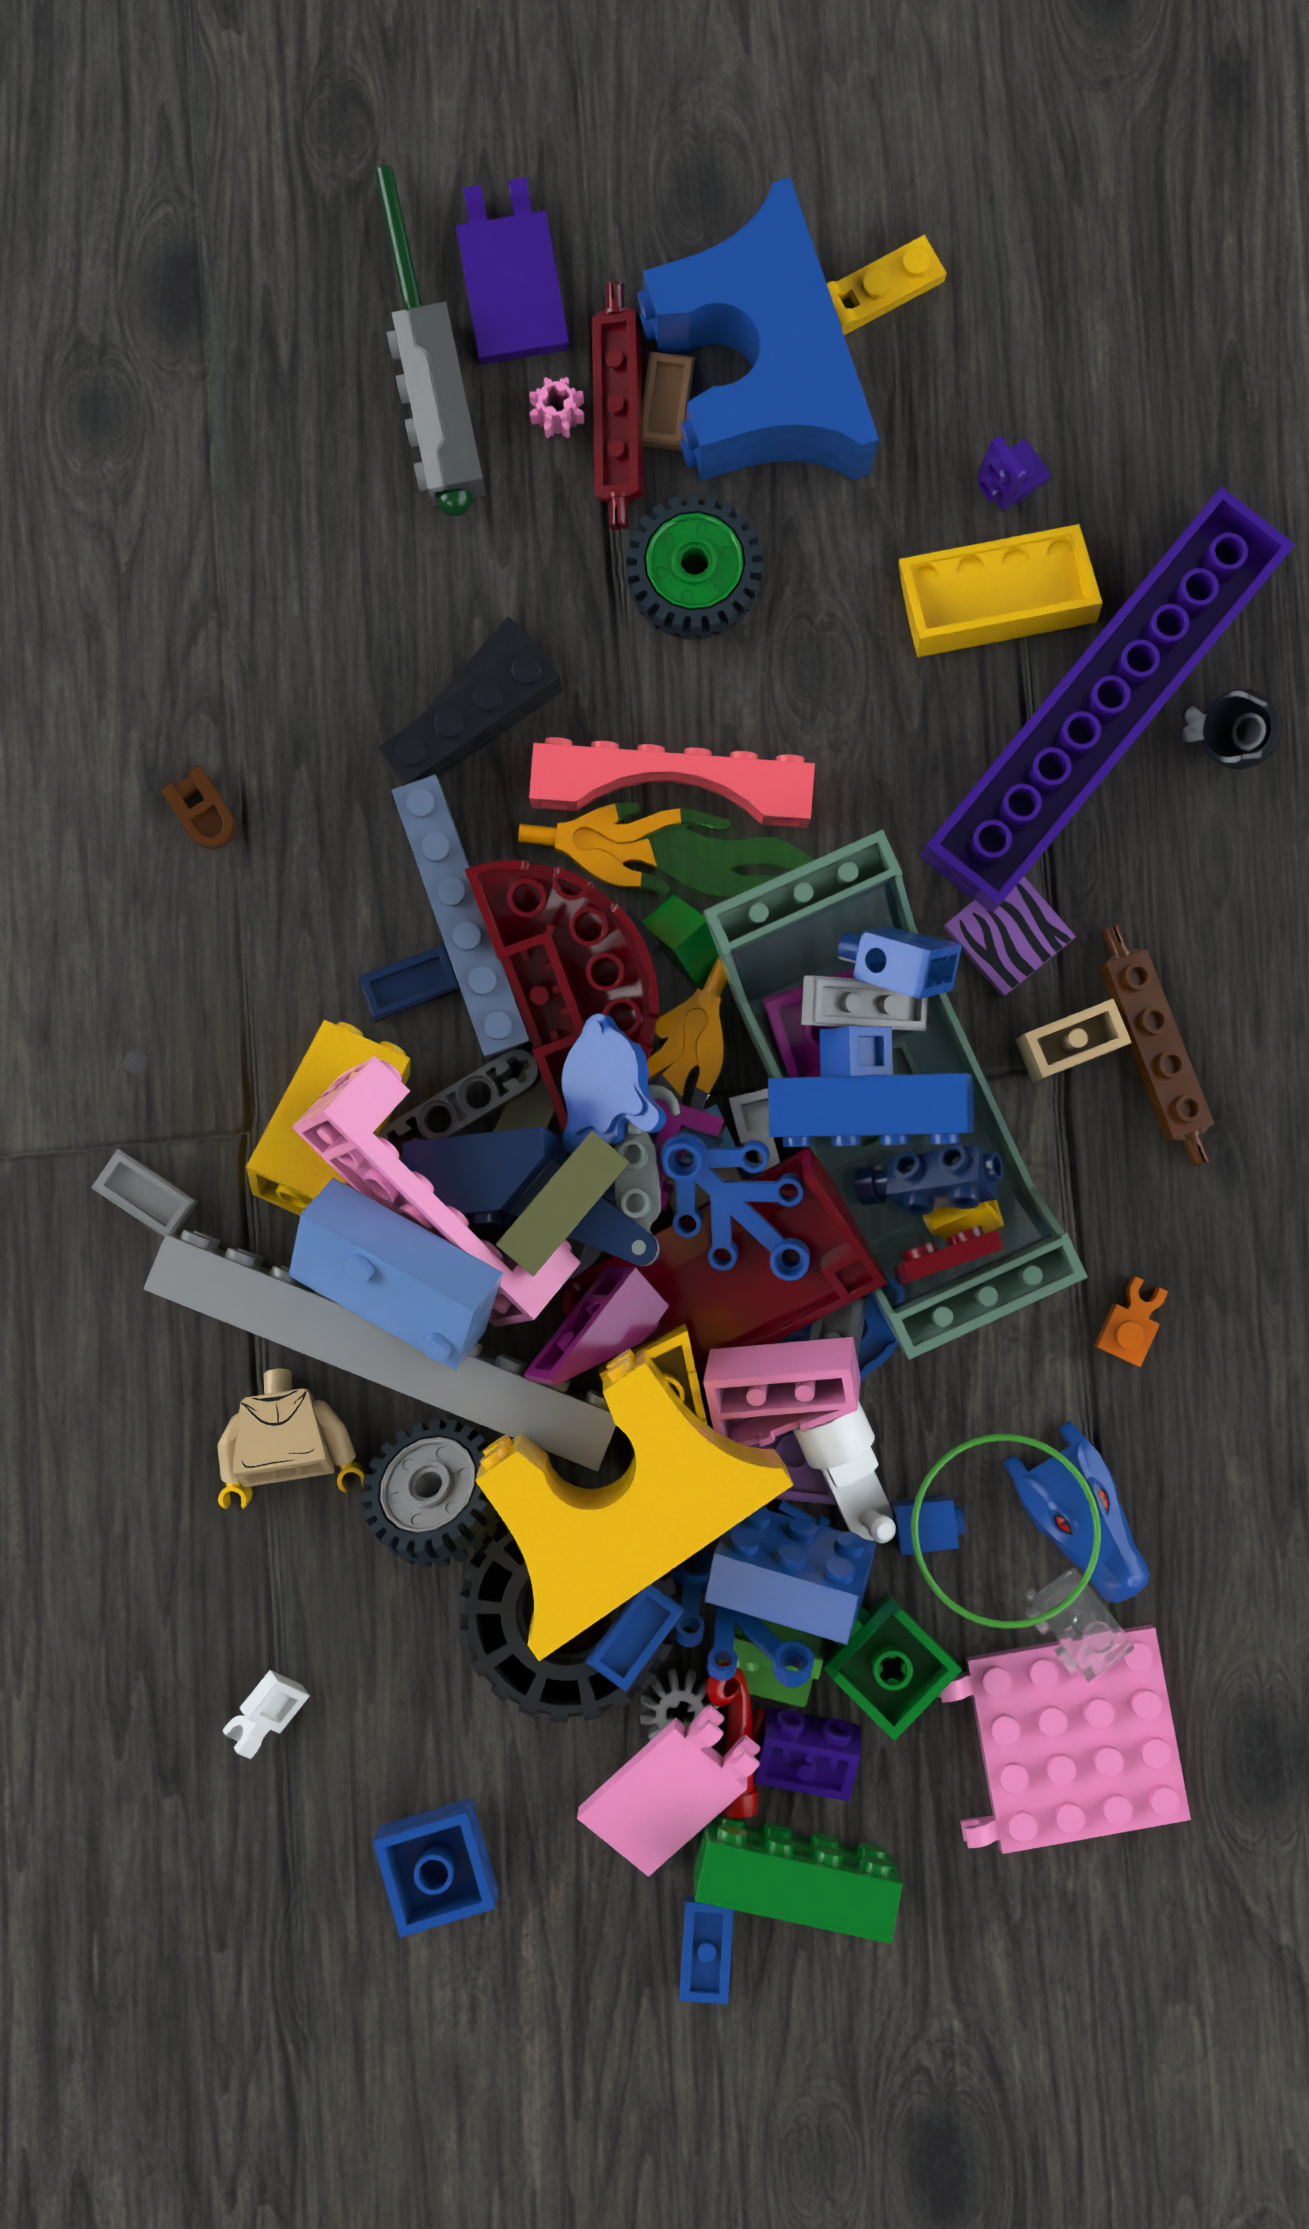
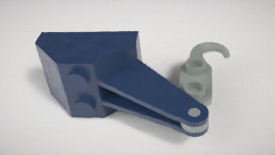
[402,1084,680,1267]

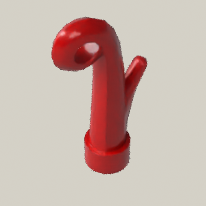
[706,1662,766,1818]

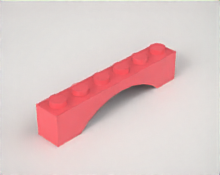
[529,737,815,829]

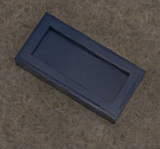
[357,944,461,1022]

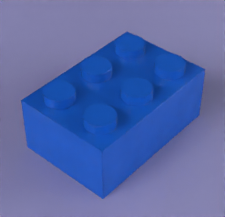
[705,1506,877,1645]

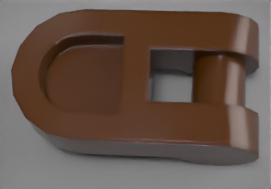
[160,764,236,850]

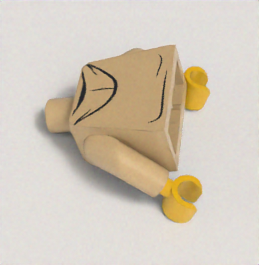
[217,1368,366,1509]

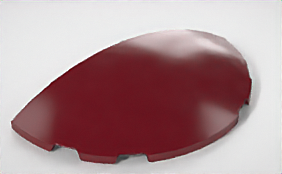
[465,860,659,1134]

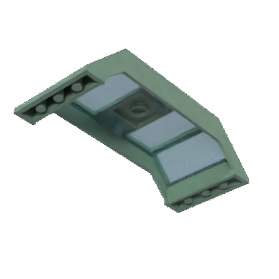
[703,829,1088,1360]

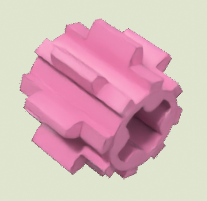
[529,377,584,438]

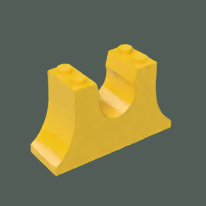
[475,1348,794,1661]

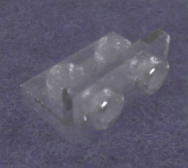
[1025,1567,1135,1682]

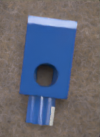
[837,927,962,999]

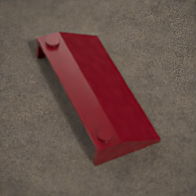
[563,1146,888,1382]

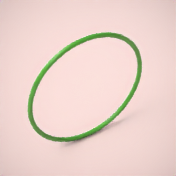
[911,1434,1101,1628]

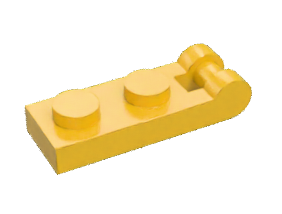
[826,235,947,335]

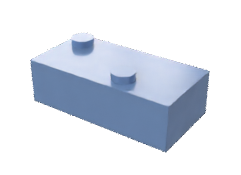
[289,1178,503,1371]

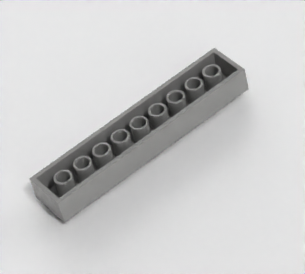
[143,1230,616,1471]

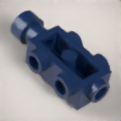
[854,1144,1003,1215]

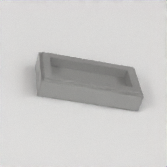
[91,1149,198,1237]

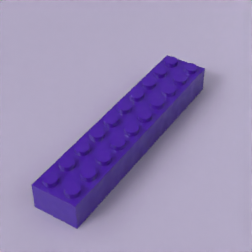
[919,486,1295,913]

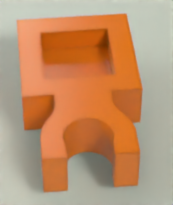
[1094,1276,1168,1367]

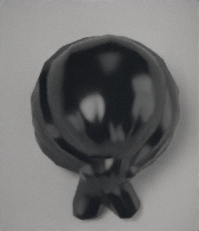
[1180,689,1283,770]

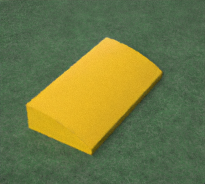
[899,524,1103,658]

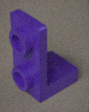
[977,436,1051,512]

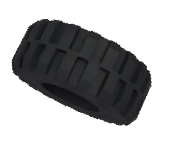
[458,1520,677,1723]

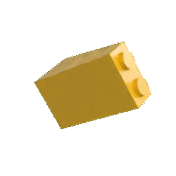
[246,1020,410,1216]

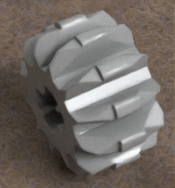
[640,1668,719,1740]

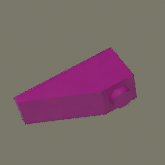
[523,1265,669,1386]

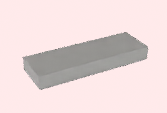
[801,976,928,1031]

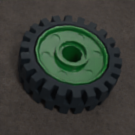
[626,494,763,640]

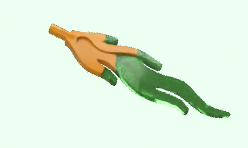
[518,802,816,896]

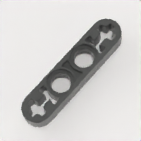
[378,1049,541,1163]

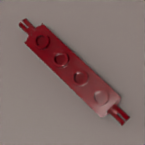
[592,281,644,530]

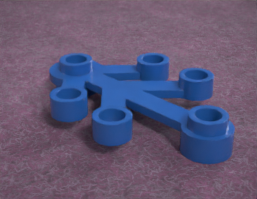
[660,1133,811,1281]
[671,1547,814,1687]

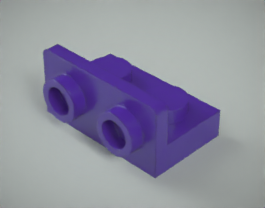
[754,1708,861,1802]

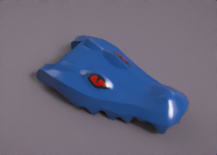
[1002,1420,1150,1603]

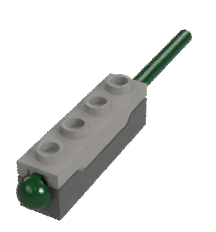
[375,165,486,517]

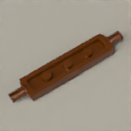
[1099,924,1214,1167]

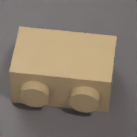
[1015,999,1132,1083]

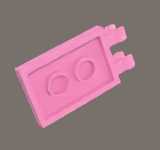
[577,1705,760,1877]

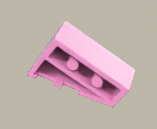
[703,1337,861,1447]

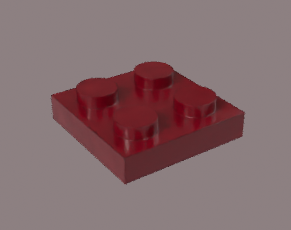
[893,1225,1004,1286]

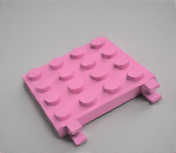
[938,1624,1191,1854]

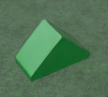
[642,894,719,990]

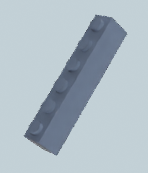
[391,774,532,1061]

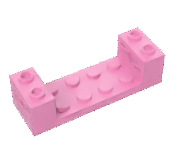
[292,1056,581,1327]

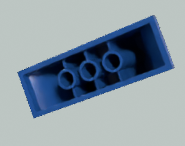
[637,177,879,482]

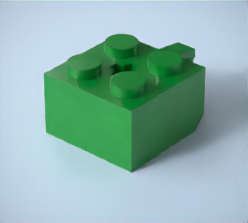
[822,1592,962,1741]

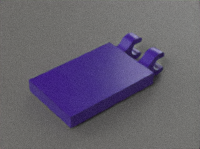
[456,177,570,365]

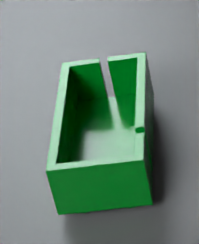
[693,1813,903,1944]

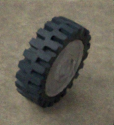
[361,1419,502,1568]

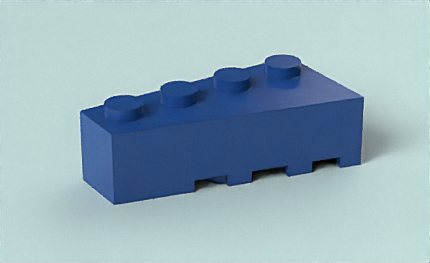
[768,1073,974,1147]

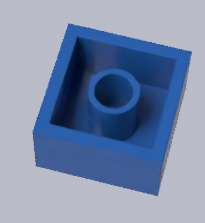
[372,1797,499,1938]

